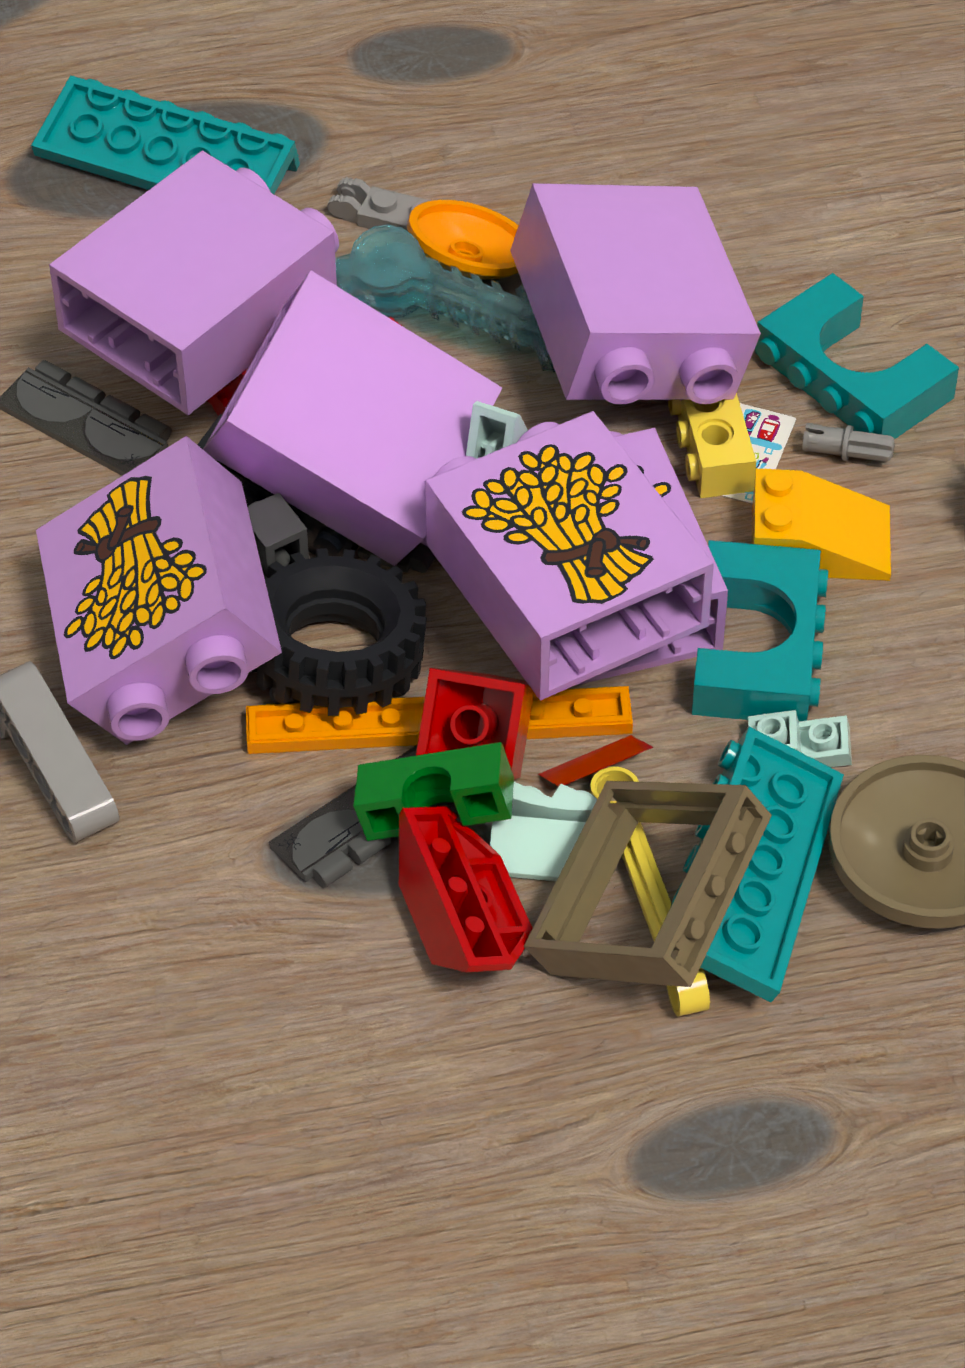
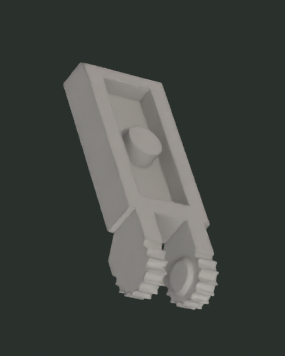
[327,177,430,239]

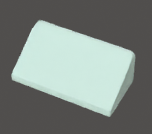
[490,816,586,881]

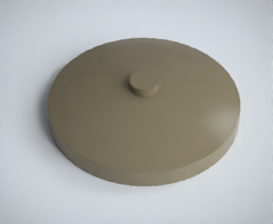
[829,755,965,929]

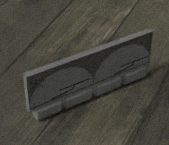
[0,360,172,476]
[269,744,452,888]

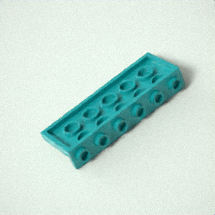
[31,75,300,194]
[671,726,844,1003]

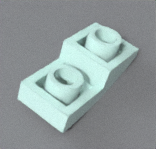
[748,710,852,767]
[512,782,597,822]

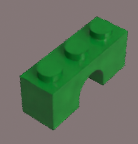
[353,742,514,841]

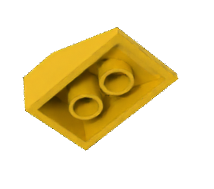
[752,468,891,581]

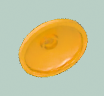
[407,200,519,280]

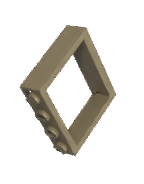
[524,781,772,987]

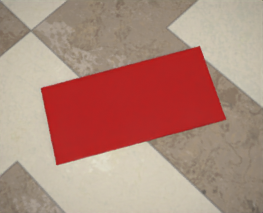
[538,735,653,787]

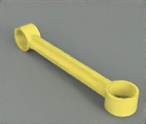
[590,767,710,1017]

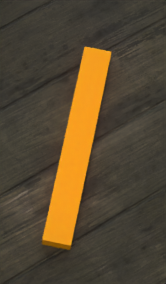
[246,686,633,754]

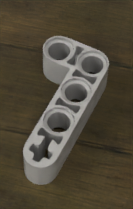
[0,661,120,843]

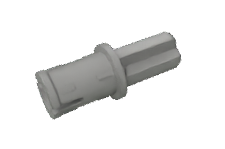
[803,423,895,462]

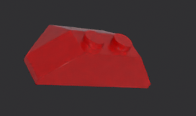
[399,806,533,972]

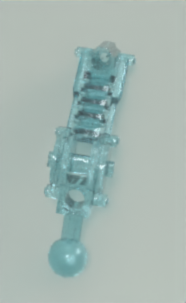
[335,224,555,372]

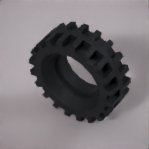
[249,548,427,716]

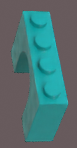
[755,273,959,440]
[692,540,828,721]

